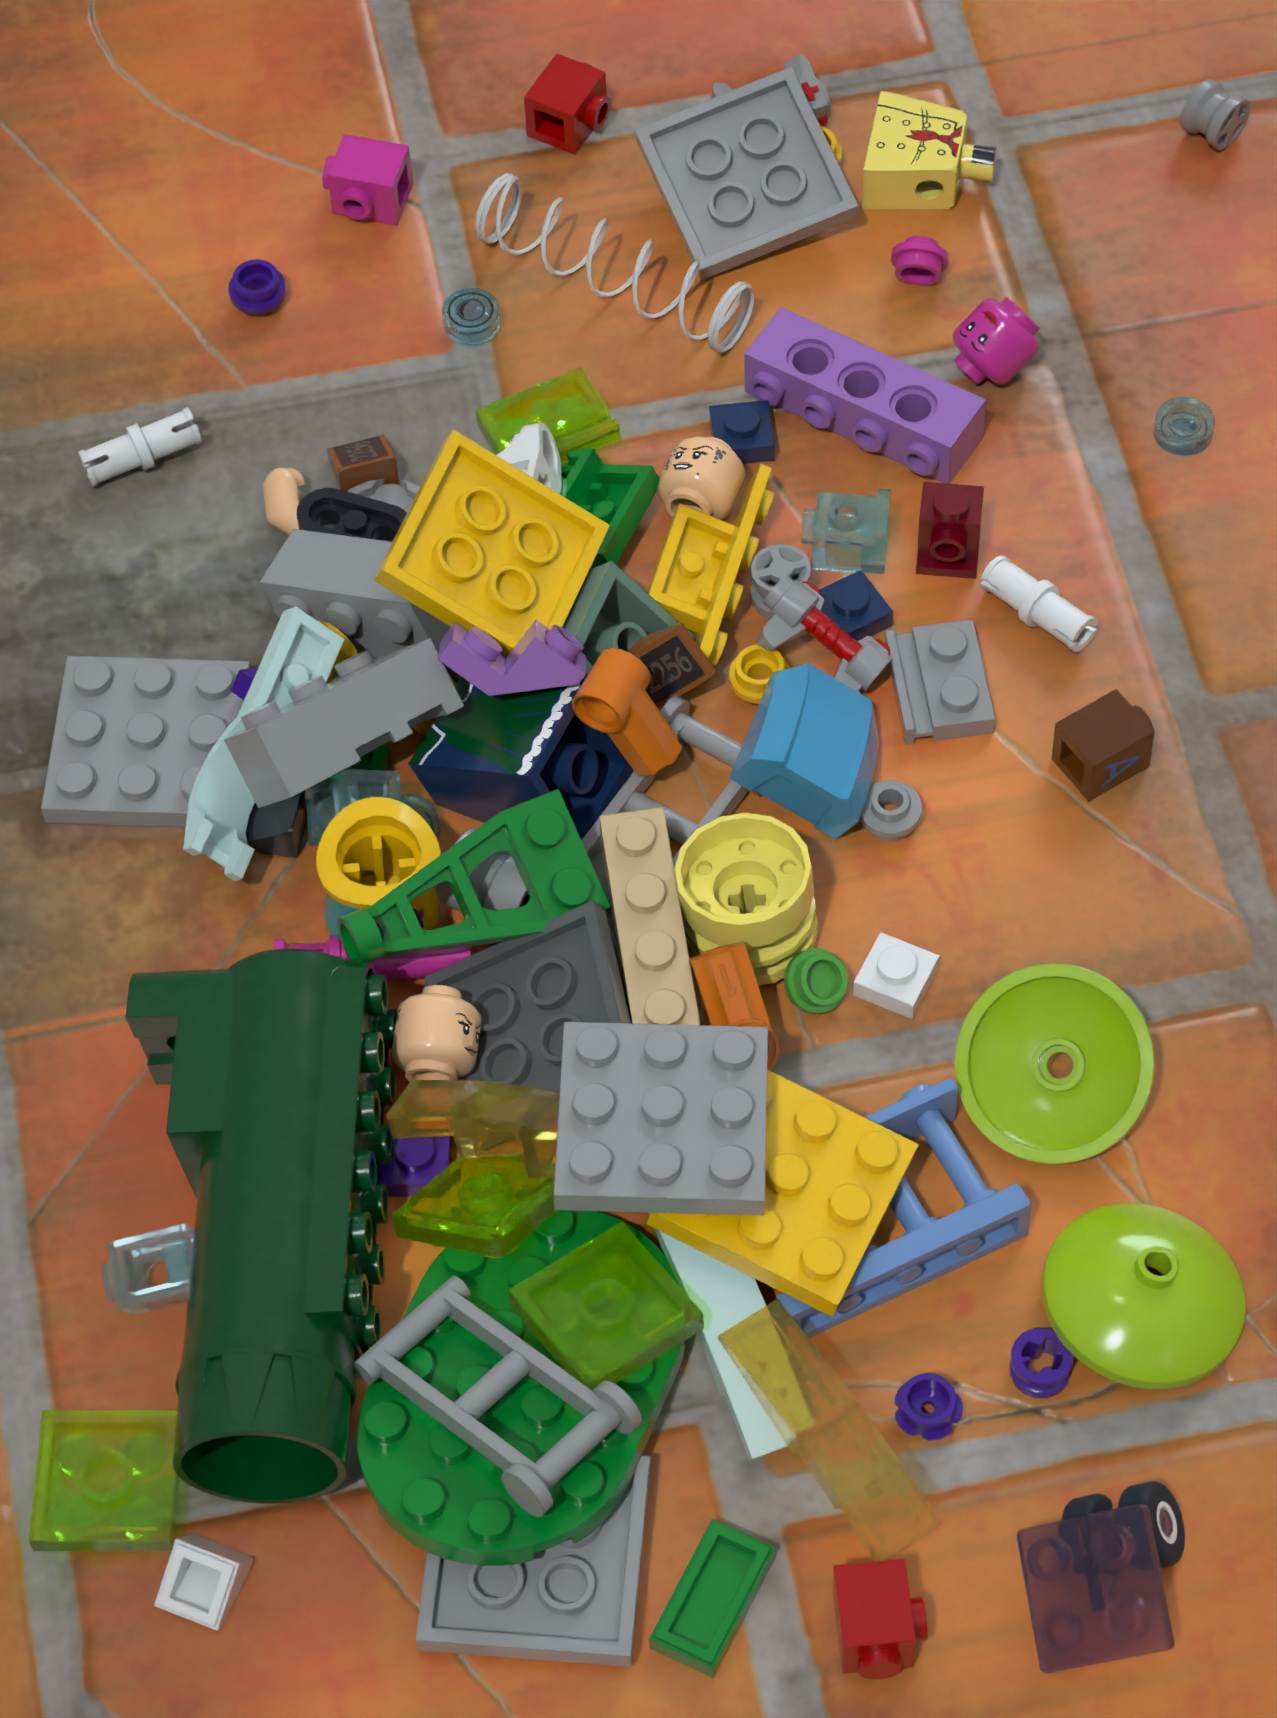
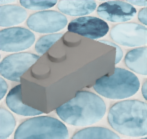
[259,529,460,682]
[224,638,464,808]

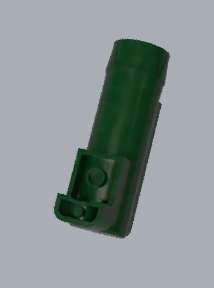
[125,948,397,1504]

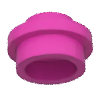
[891,236,949,286]

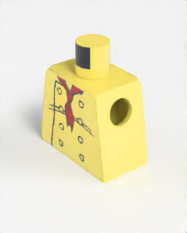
[862,91,997,210]

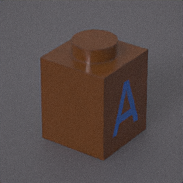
[1051,689,1154,802]

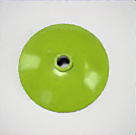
[955,963,1156,1164]
[1041,1203,1246,1389]

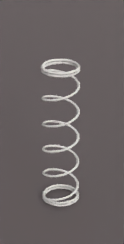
[475,173,754,353]

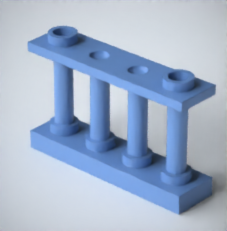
[776,1077,1031,1348]

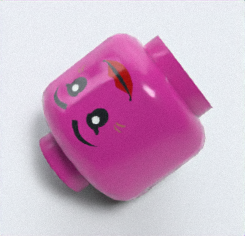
[953,296,1040,385]

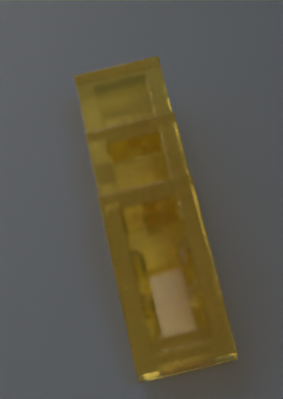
[386,1080,560,1179]
[718,1299,942,1562]

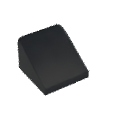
[246,789,311,858]

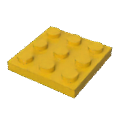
[374,429,610,658]
[646,1070,919,1317]

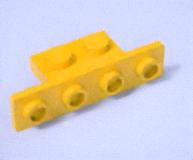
[647,463,774,667]

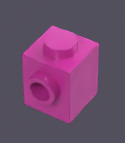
[322,134,413,225]

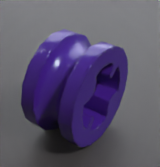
[1009,1328,1073,1398]

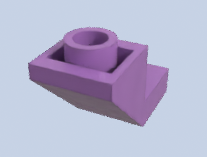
[438,620,586,696]

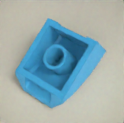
[729,663,879,840]

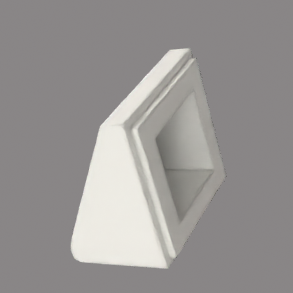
[154,1534,254,1631]

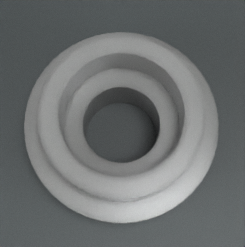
[860,780,922,842]

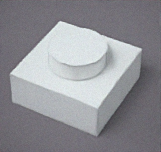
[853,932,940,1019]

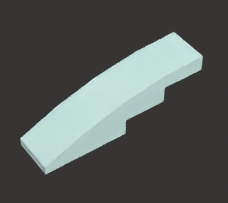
[649,1213,817,1461]

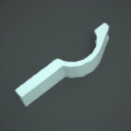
[183,606,344,881]

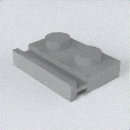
[884,619,995,744]

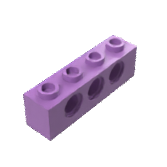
[744,307,986,484]

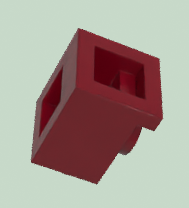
[916,482,984,579]

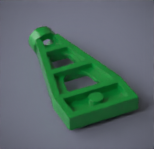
[337,789,611,963]

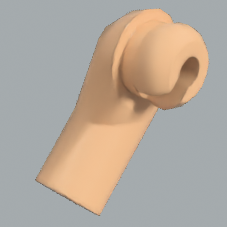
[263,467,325,535]

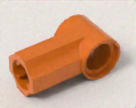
[572,648,682,776]
[689,941,779,1070]

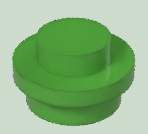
[784,948,848,1014]

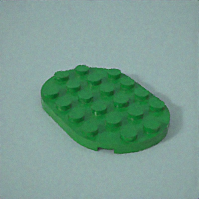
[356,1204,687,1566]

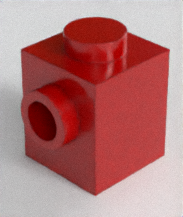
[524,53,611,155]
[833,1559,928,1679]

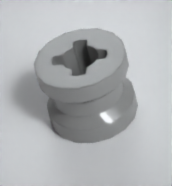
[1180,78,1251,150]
[751,544,811,620]

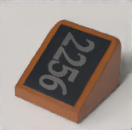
[327,434,399,491]
[628,623,717,708]

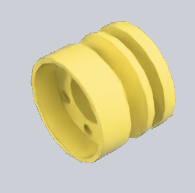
[674,812,819,986]

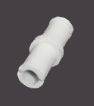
[78,407,202,487]
[980,555,1098,652]

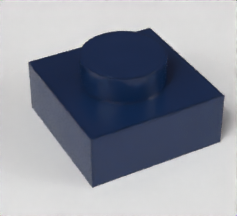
[709,400,775,464]
[819,570,893,641]

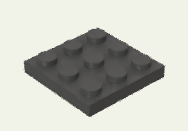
[424,901,631,1153]

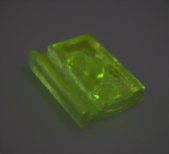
[475,367,620,465]

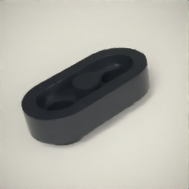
[296,488,407,542]

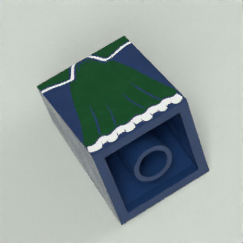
[408,676,632,840]

